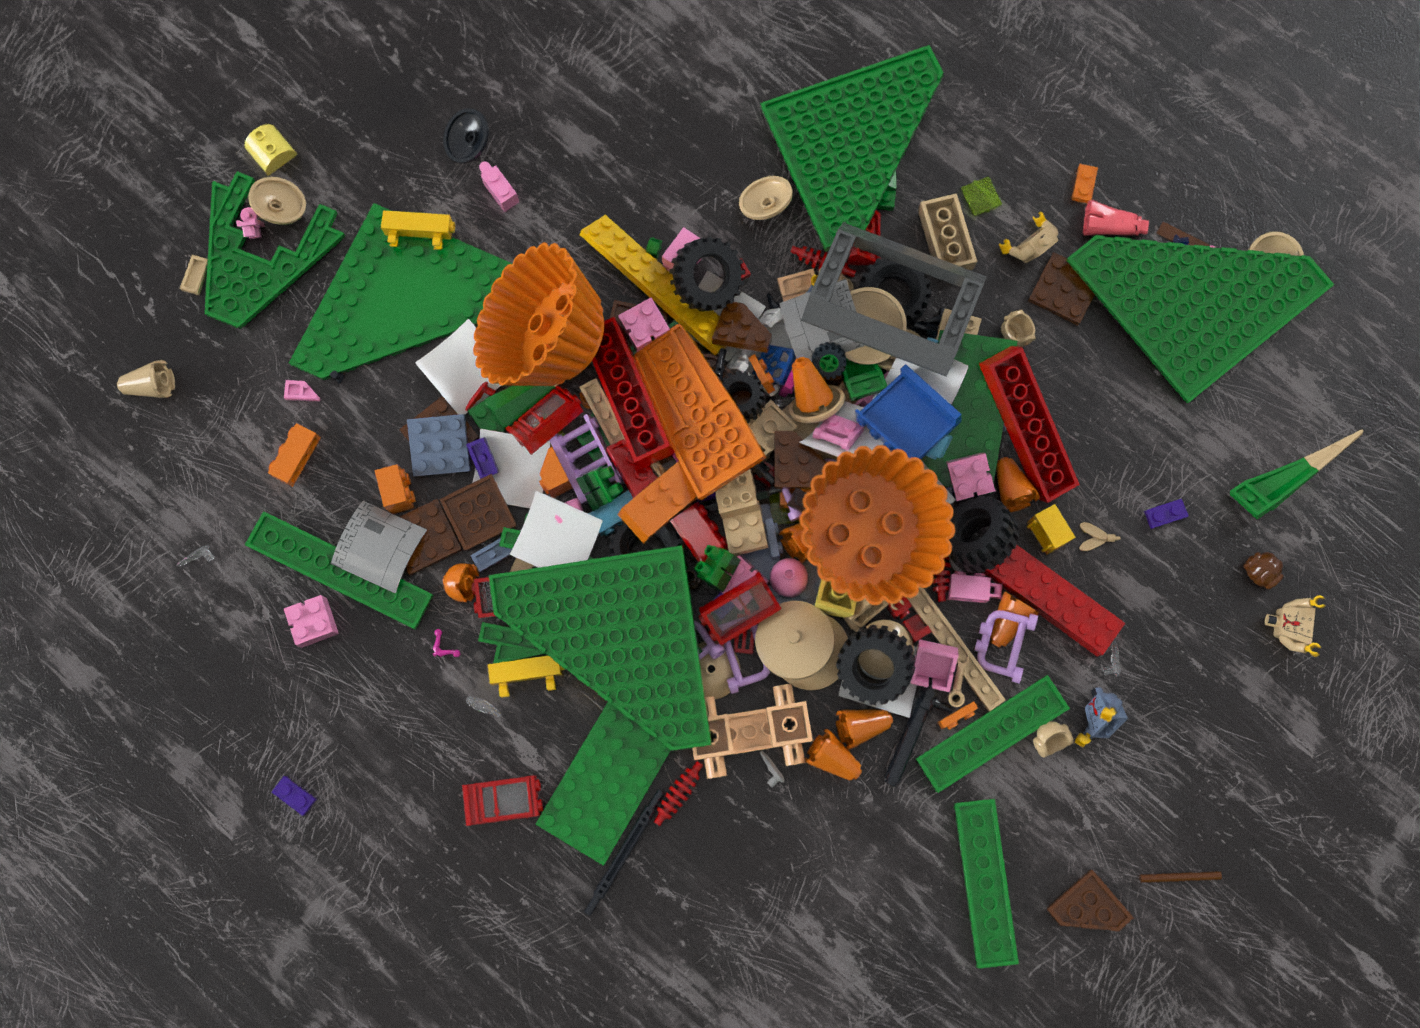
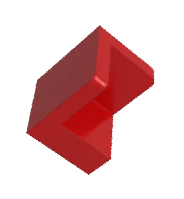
[901,614,932,643]

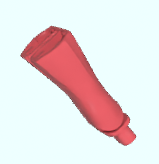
[1083,200,1149,236]

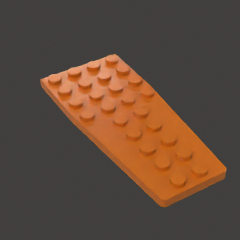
[635,324,766,500]

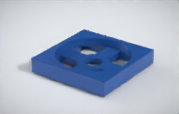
[752,345,796,386]

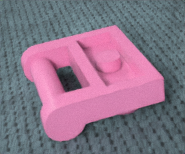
[813,415,864,451]

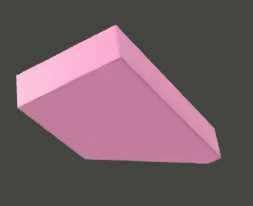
[284,380,320,401]

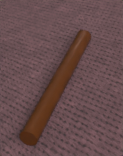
[1139,871,1222,883]

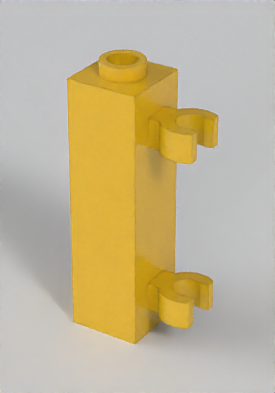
[381,210,455,250]
[488,656,565,698]

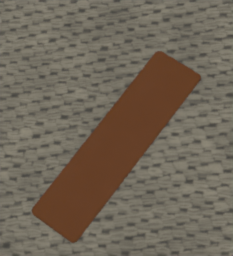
[1157,222,1211,246]

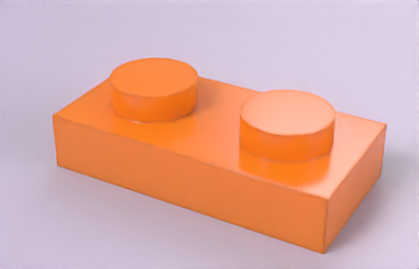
[1072,164,1098,203]
[749,354,775,394]
[938,701,978,730]

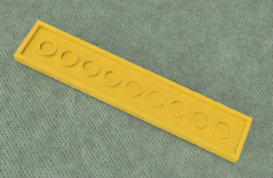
[580,215,727,356]

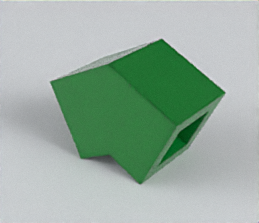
[646,237,662,258]

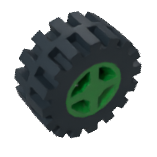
[812,342,846,379]

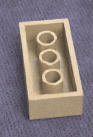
[918,193,977,270]

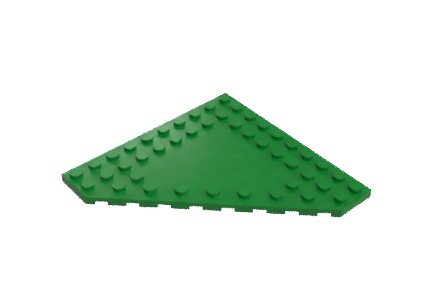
[761,45,943,252]
[289,203,512,380]
[1066,235,1334,403]
[489,545,712,751]

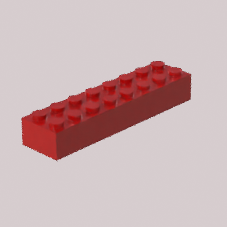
[592,317,675,469]
[979,346,1080,503]
[981,545,1125,657]

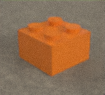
[375,464,416,514]

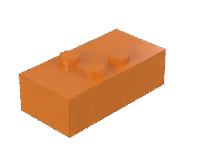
[618,461,698,544]

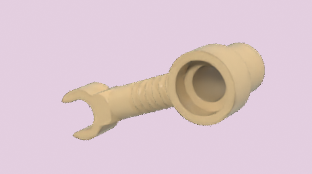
[948,653,970,707]

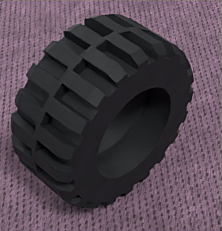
[949,496,1019,573]
[836,625,916,705]

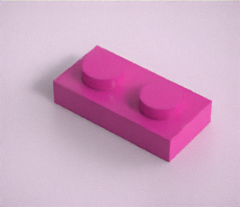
[778,370,794,398]

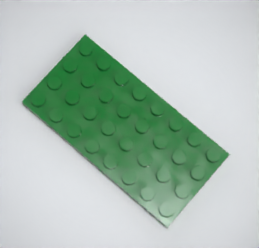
[921,330,1018,494]
[535,702,671,866]

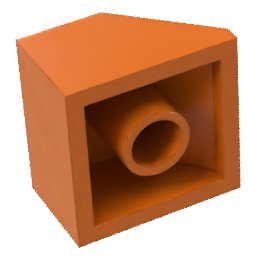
[539,447,573,498]

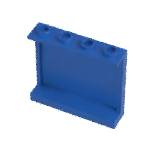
[855,364,962,460]

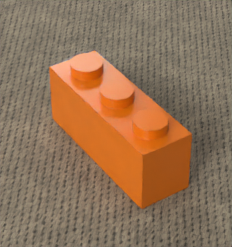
[268,423,321,487]

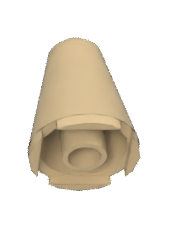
[117,360,175,398]

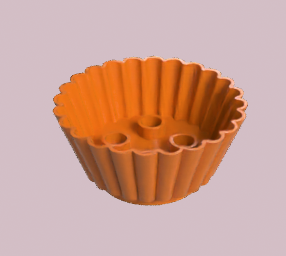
[473,242,604,386]
[799,445,955,605]

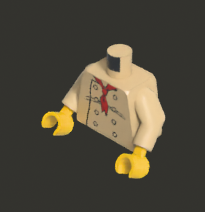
[999,212,1059,263]
[1265,595,1326,657]

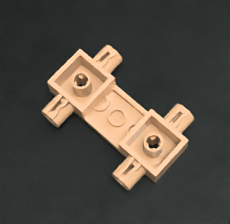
[692,684,813,779]

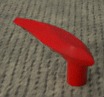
[465,382,496,411]

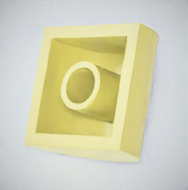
[245,124,297,176]
[815,579,857,617]

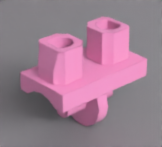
[236,207,265,239]

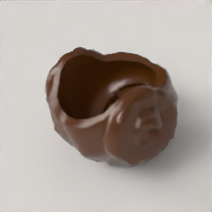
[1243,552,1284,589]

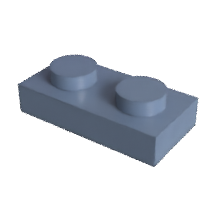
[470,538,512,573]

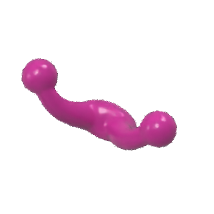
[433,629,460,657]

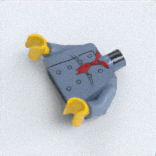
[1075,687,1128,747]

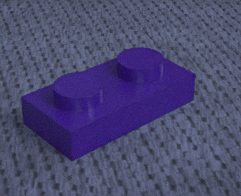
[466,437,500,479]
[1144,499,1189,529]
[272,776,317,816]

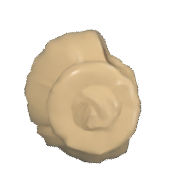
[1001,309,1036,347]
[1033,722,1074,758]

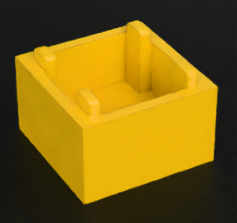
[1027,504,1076,555]

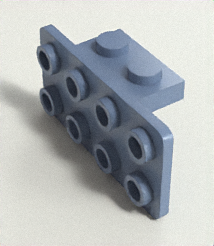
[742,504,783,581]

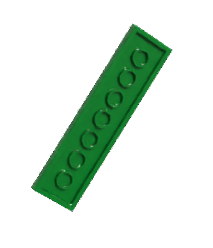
[916,675,1070,793]
[954,799,1019,969]

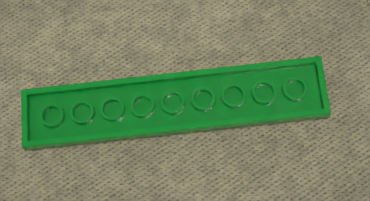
[245,511,434,630]

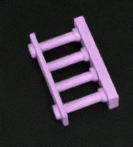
[549,414,625,504]

